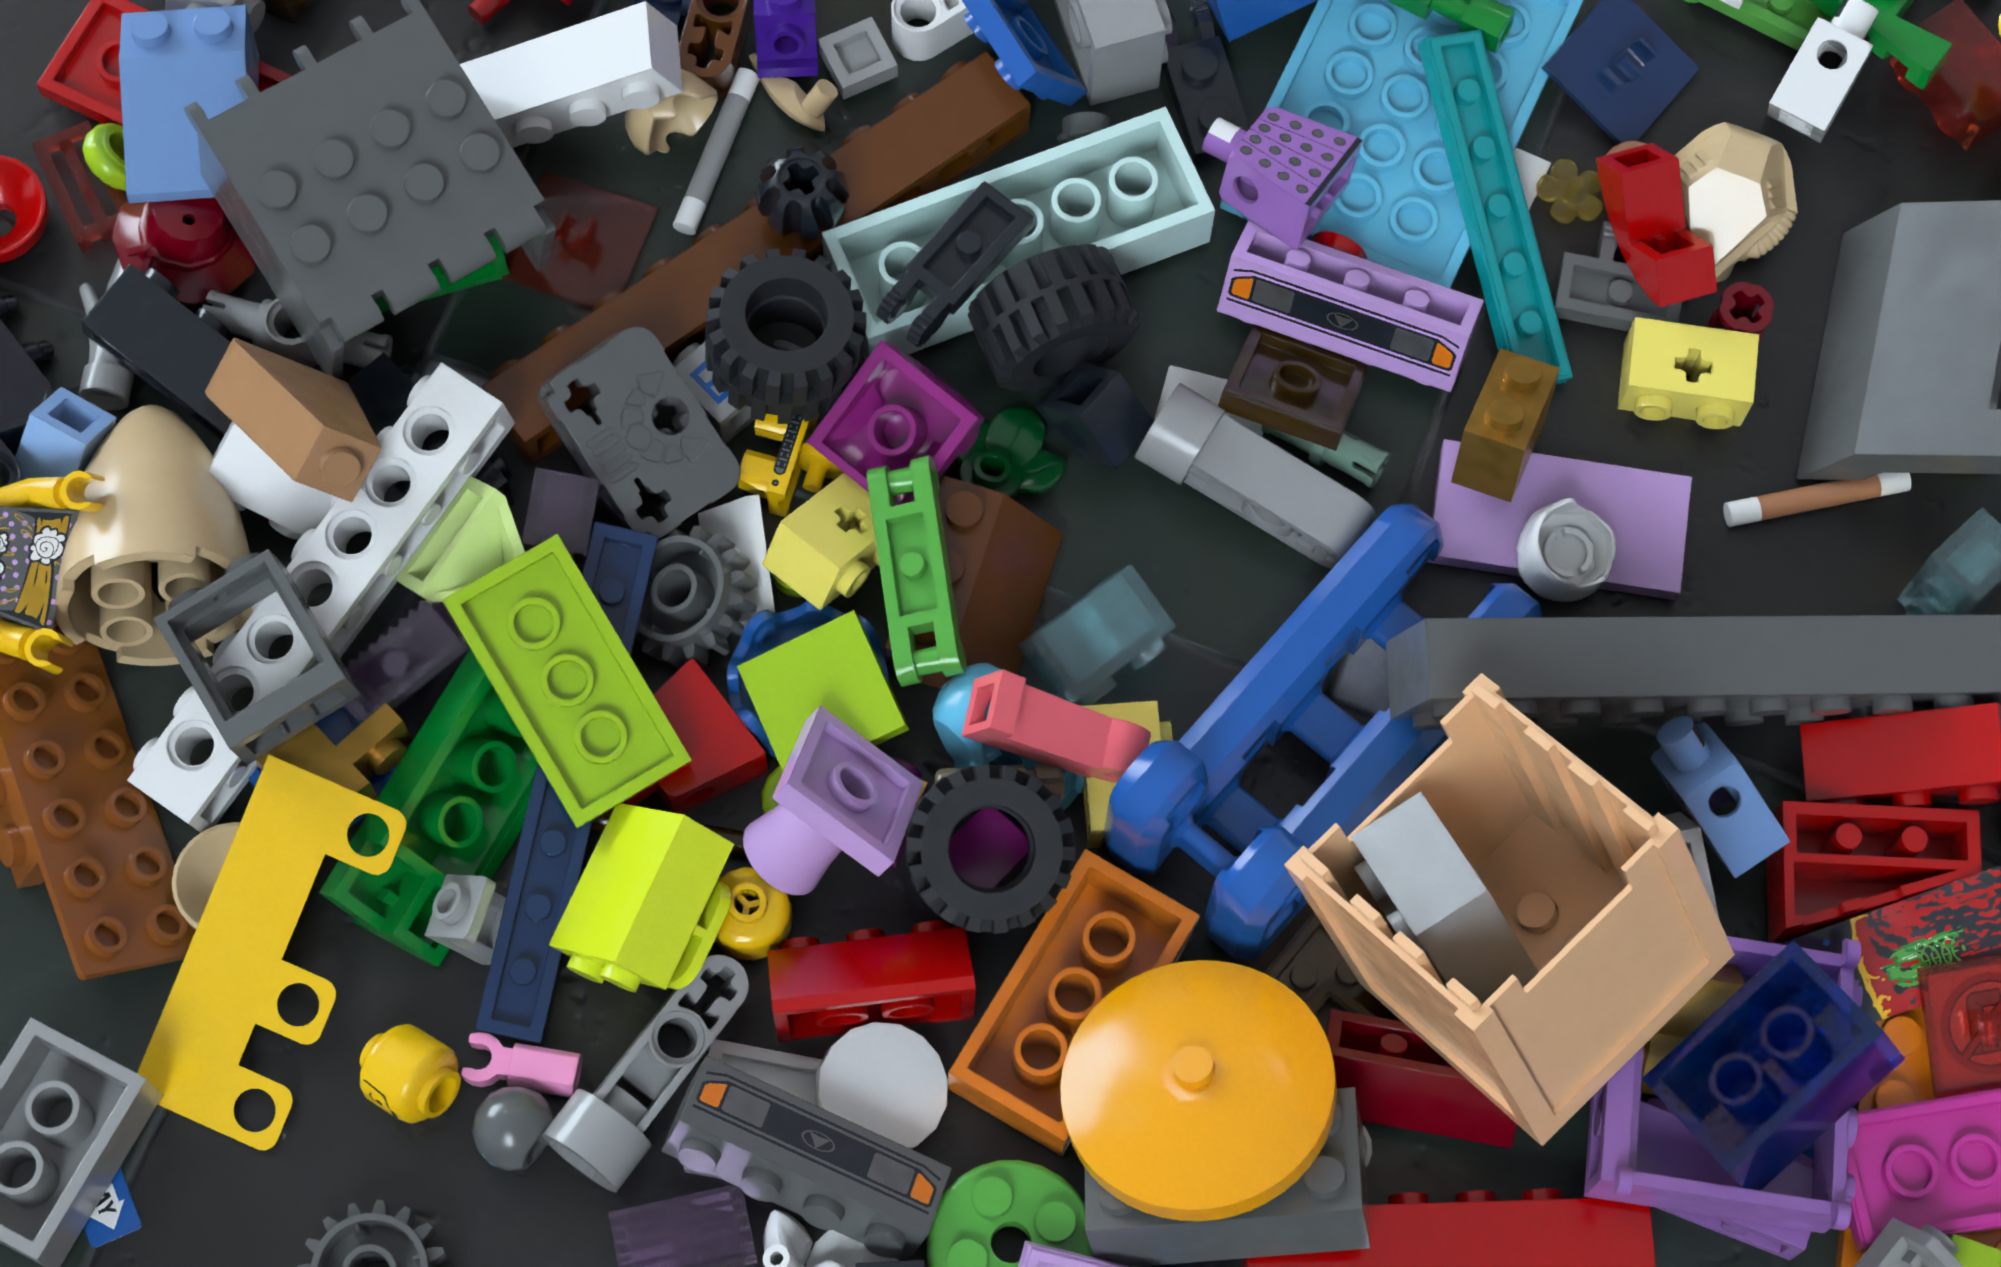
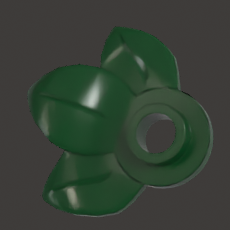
[955,406,1067,498]

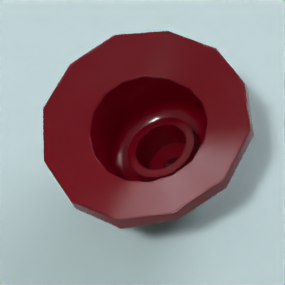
[112,197,256,307]

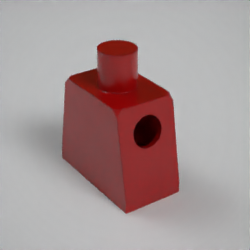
[621,658,768,814]

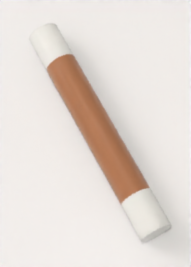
[1723,472,1911,527]

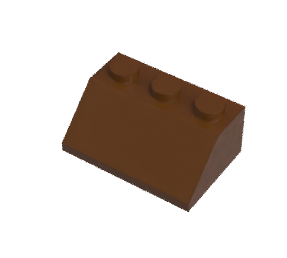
[885,475,1063,689]

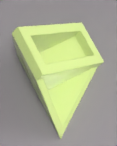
[396,476,525,602]

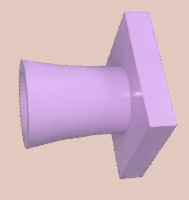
[743,705,924,895]

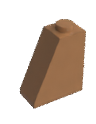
[205,337,382,503]

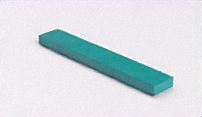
[1418,29,1573,384]

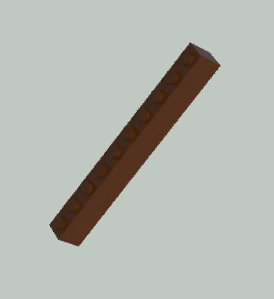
[482,51,1030,466]

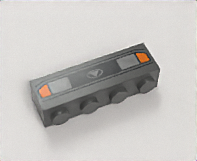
[661,1055,952,1261]

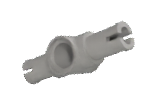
[202,289,393,368]

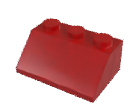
[767,921,976,1043]

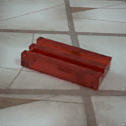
[31,120,127,253]

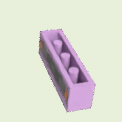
[1217,220,1484,392]

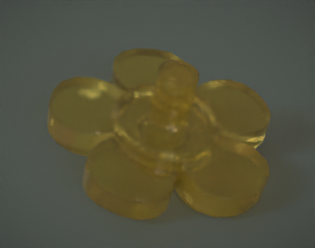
[1536,159,1603,224]

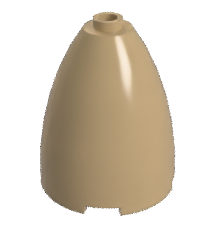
[55,405,253,666]

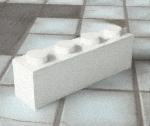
[460,1,683,148]

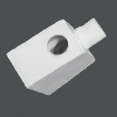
[1767,0,1879,143]

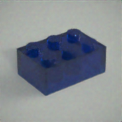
[1642,940,1905,1191]

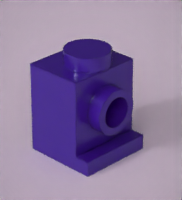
[753,0,818,78]

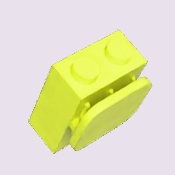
[549,803,734,993]

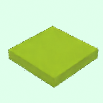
[737,610,910,771]

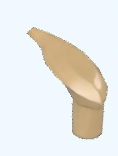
[749,53,838,132]

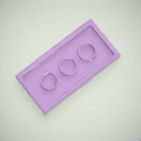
[1427,439,1692,601]

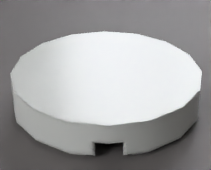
[815,1022,948,1149]

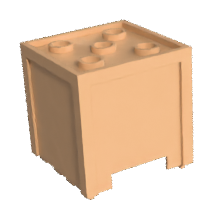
[1284,673,1735,1146]

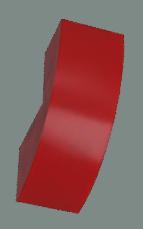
[1596,143,1717,307]

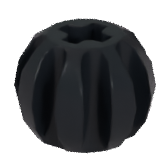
[755,146,850,241]

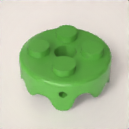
[926,1160,1094,1267]

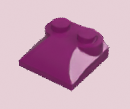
[807,340,985,505]

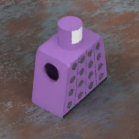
[1202,107,1363,250]

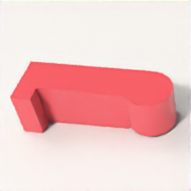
[962,669,1151,783]

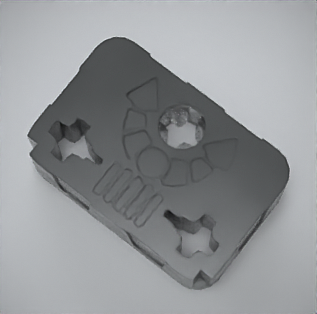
[537,327,740,539]

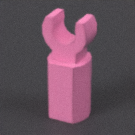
[461,1032,583,1098]

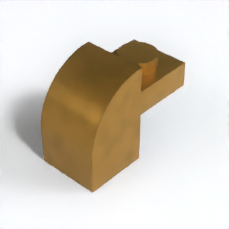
[255,703,413,800]

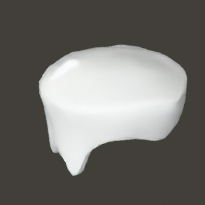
[1516,498,1617,602]

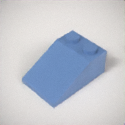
[119,5,259,204]

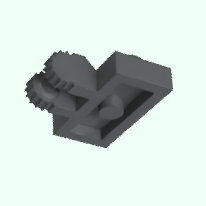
[1554,221,1682,332]

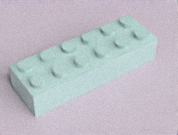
[822,106,1215,360]

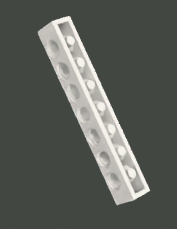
[127,362,515,833]

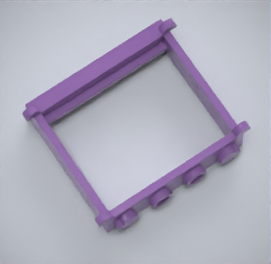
[1584,936,1863,1233]

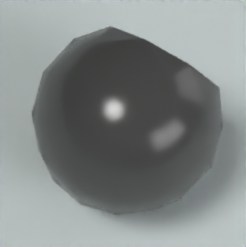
[471,1086,555,1171]

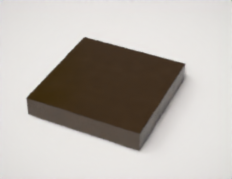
[1218,325,1369,451]

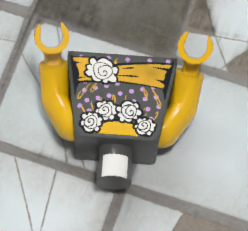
[0,470,105,675]

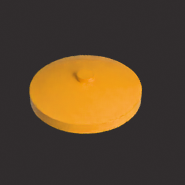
[1060,960,1337,1221]

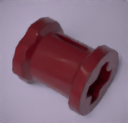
[1707,281,1774,342]

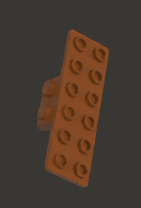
[0,618,196,980]

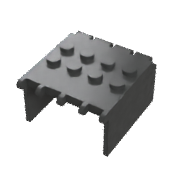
[184,0,556,380]

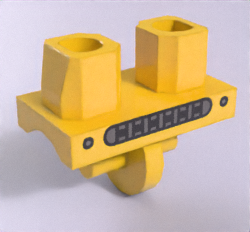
[738,413,844,517]

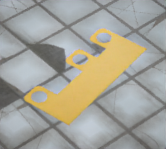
[137,754,406,1150]

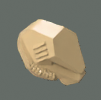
[1674,122,1798,282]

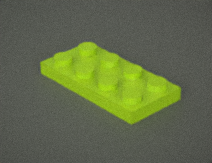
[442,534,692,829]

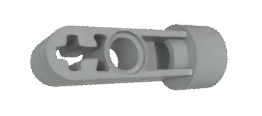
[1135,383,1375,569]
[542,955,749,1193]

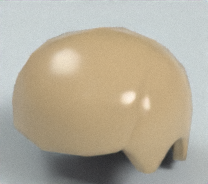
[625,68,718,155]

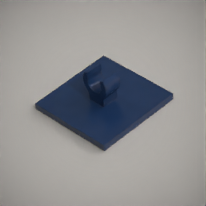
[1542,0,1700,145]

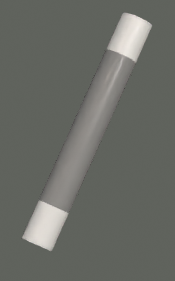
[673,68,760,235]

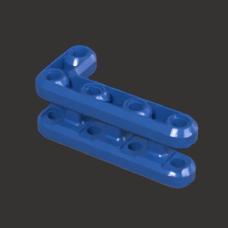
[1104,504,1543,960]

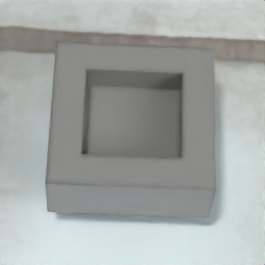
[817,16,898,100]

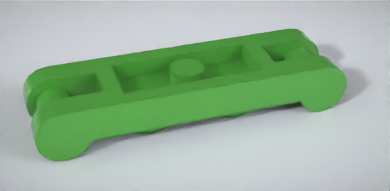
[867,455,967,687]

